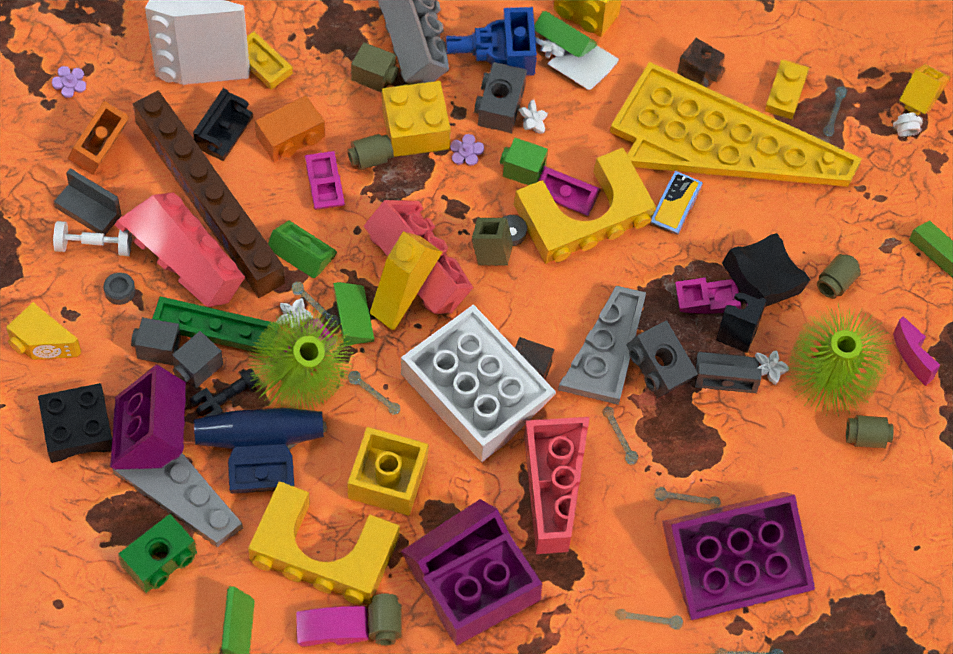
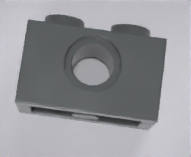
[474,62,527,133]
[626,320,698,399]

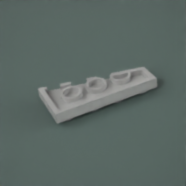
[558,286,646,405]
[113,453,243,547]

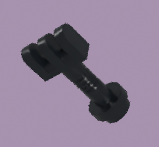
[189,368,261,417]

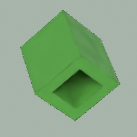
[500,138,548,186]

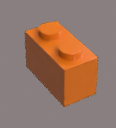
[255,95,325,162]
[67,101,129,174]

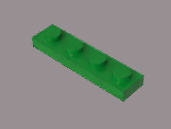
[152,296,280,355]

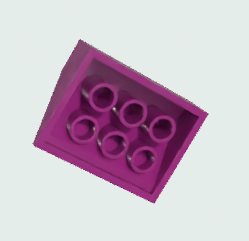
[662,492,815,620]

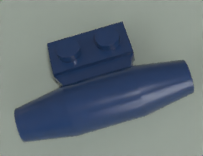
[194,408,324,494]

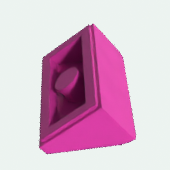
[538,166,601,216]

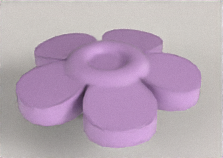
[52,66,86,98]
[450,134,484,166]

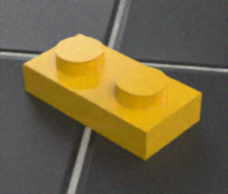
[247,31,293,90]
[765,59,809,120]

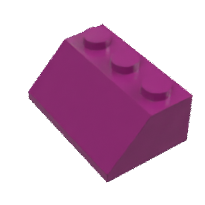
[110,364,186,470]
[401,499,508,598]
[423,532,542,646]

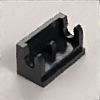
[193,88,253,161]
[716,293,767,353]

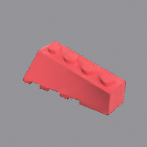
[115,192,245,307]
[363,200,474,314]
[524,417,590,554]

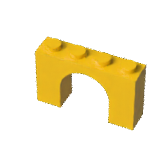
[513,148,656,264]
[248,481,400,605]

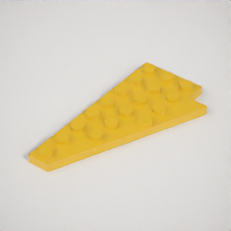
[610,61,862,187]

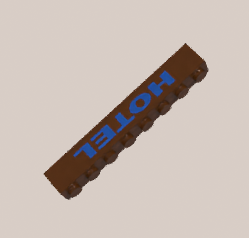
[133,90,285,298]

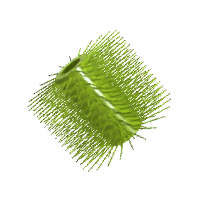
[786,303,893,417]
[246,307,354,410]

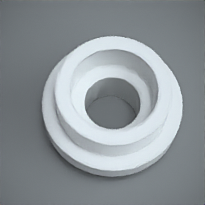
[893,113,923,136]

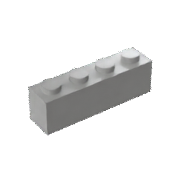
[378,0,449,84]

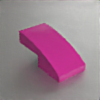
[305,151,345,210]
[675,277,741,314]
[893,316,940,386]
[296,606,369,647]

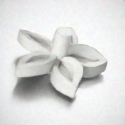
[535,37,565,58]
[518,99,548,134]
[276,298,313,333]
[755,350,790,385]

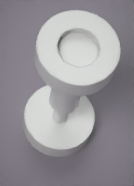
[53,221,132,256]

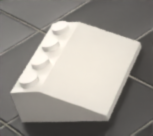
[145,0,250,85]
[401,304,556,462]

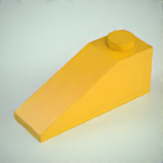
[370,231,443,330]

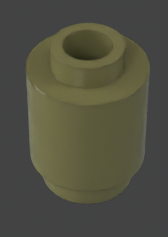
[347,134,394,170]
[817,254,861,299]
[846,415,894,448]
[369,594,402,646]

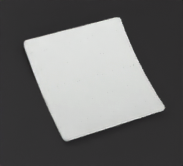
[548,46,619,90]

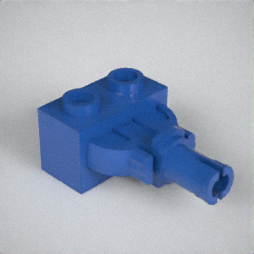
[446,7,537,75]

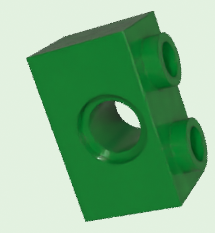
[118,514,197,593]

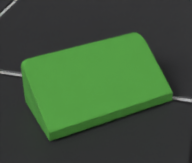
[534,11,597,57]
[909,220,953,278]
[268,221,337,278]
[333,282,374,346]
[221,586,255,654]

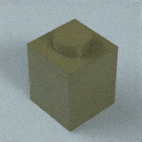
[351,42,398,92]
[472,218,513,266]

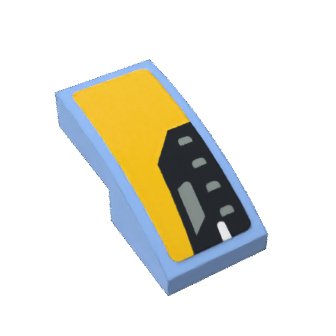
[651,171,703,235]

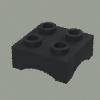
[722,233,810,307]
[38,383,112,463]

